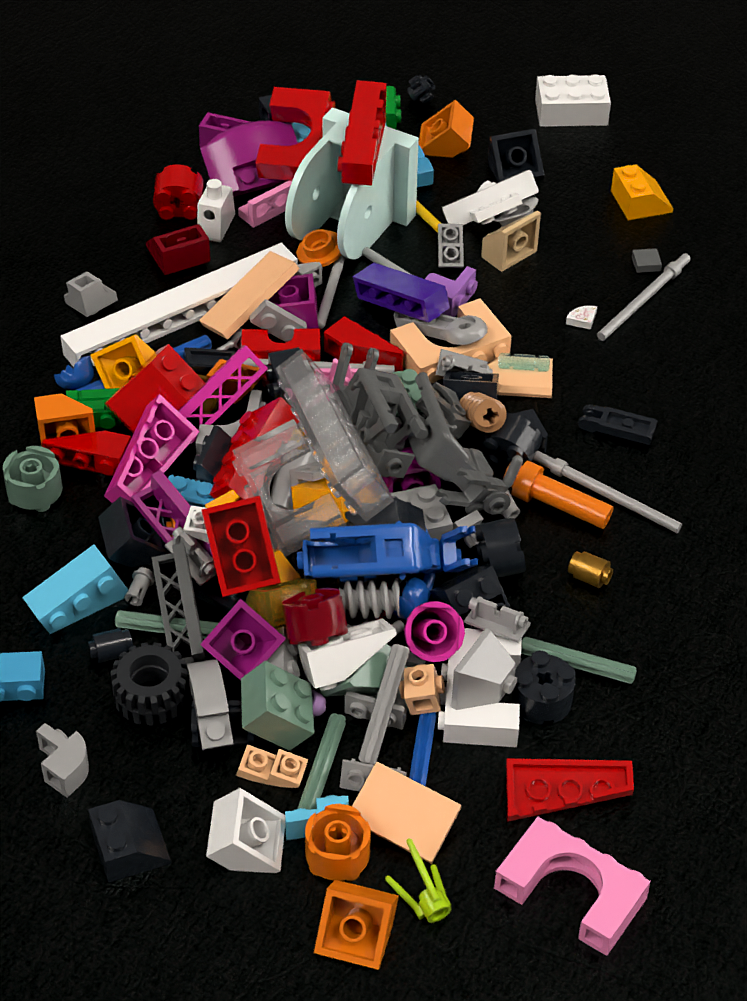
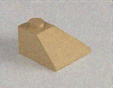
[481,211,541,272]

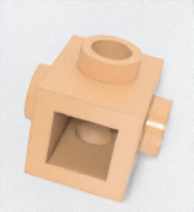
[399,664,445,715]

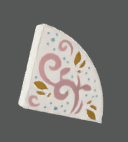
[566,306,597,330]

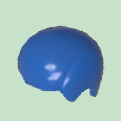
[54,356,94,390]
[392,577,429,621]

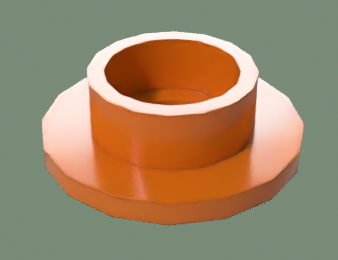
[296,229,341,267]

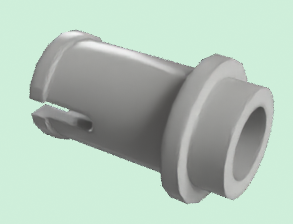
[124,567,154,606]

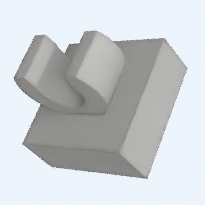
[453,510,483,548]

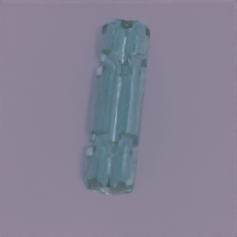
[498,353,550,371]

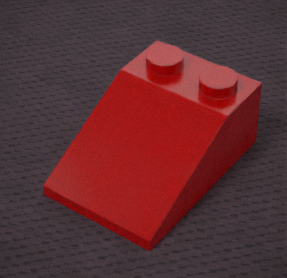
[104,344,205,433]

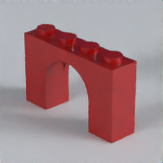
[255,87,335,181]

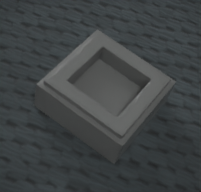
[632,248,662,273]

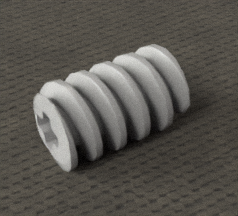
[339,581,399,619]

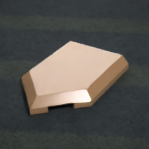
[487,356,552,398]

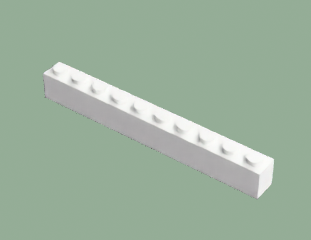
[61,243,298,367]

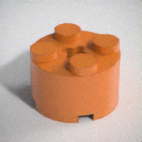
[305,804,371,881]

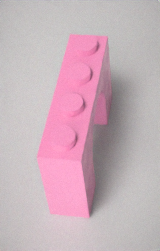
[494,817,650,956]

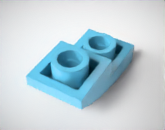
[285,795,349,840]

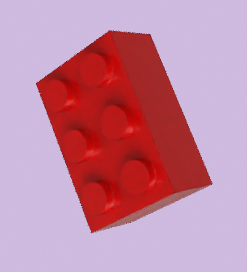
[201,495,281,597]

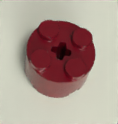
[282,588,349,646]

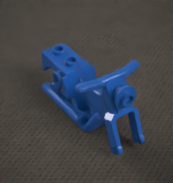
[297,521,478,601]

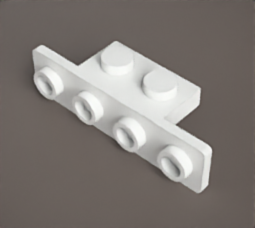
[442,170,539,225]

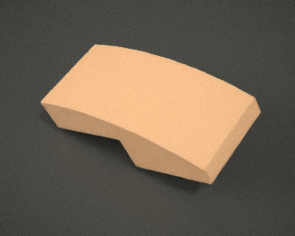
[236,744,308,788]

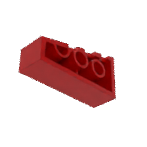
[337,80,387,186]
[209,397,303,501]

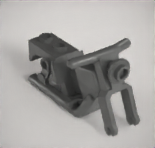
[308,342,429,478]
[397,372,523,514]

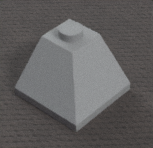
[451,629,517,710]

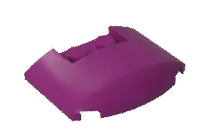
[201,120,298,197]

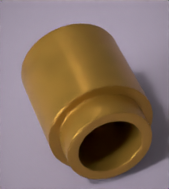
[568,551,613,588]

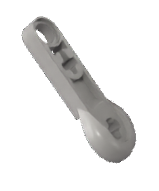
[393,311,488,345]

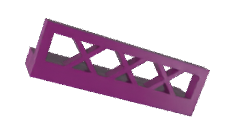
[131,470,213,558]

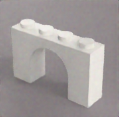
[438,628,522,747]

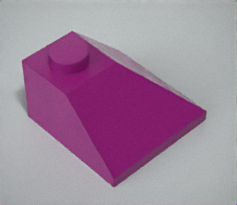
[200,599,286,680]

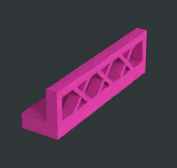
[178,345,268,444]

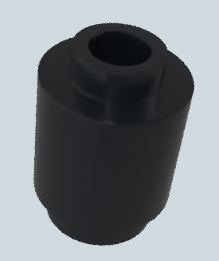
[88,628,133,664]

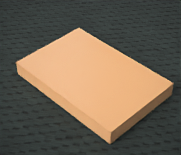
[352,762,462,864]

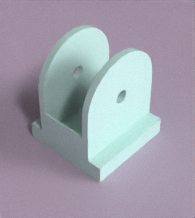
[285,108,419,260]

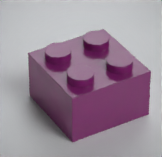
[268,273,319,334]

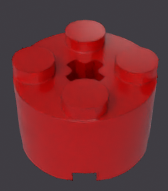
[153,164,204,220]

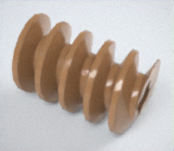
[459,392,506,433]

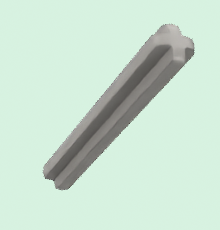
[358,644,410,765]

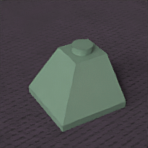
[319,644,408,697]

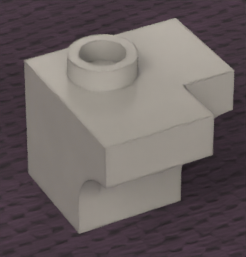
[64,272,118,317]

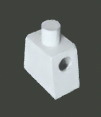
[197,179,235,242]

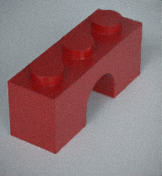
[242,328,320,362]

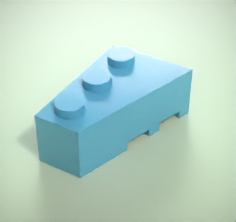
[22,545,128,634]

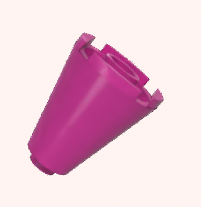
[404,601,465,662]

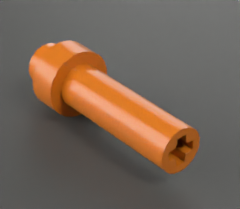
[503,460,614,529]

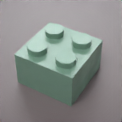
[241,661,314,751]

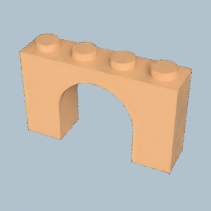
[390,299,511,383]

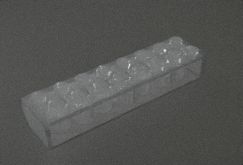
[275,349,394,522]

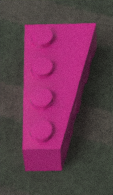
[104,394,200,503]

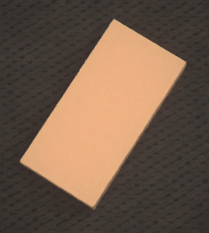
[199,251,300,339]

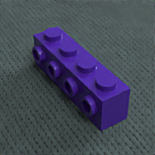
[353,263,450,323]

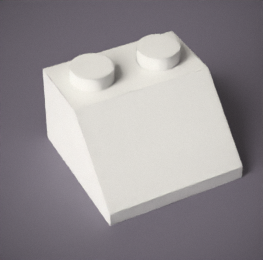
[206,788,285,873]

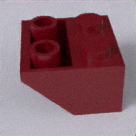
[146,224,210,275]

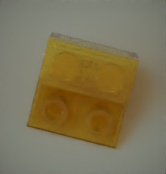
[245,578,317,631]

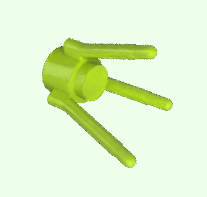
[385,838,451,923]

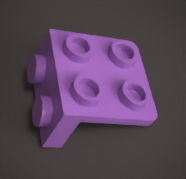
[425,266,478,317]

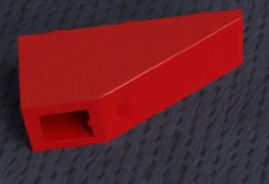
[324,316,404,372]
[42,431,131,476]

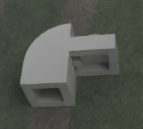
[36,723,89,797]

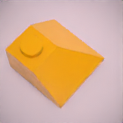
[91,334,155,389]

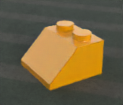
[611,165,673,220]

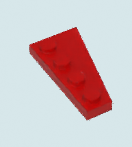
[506,758,634,822]

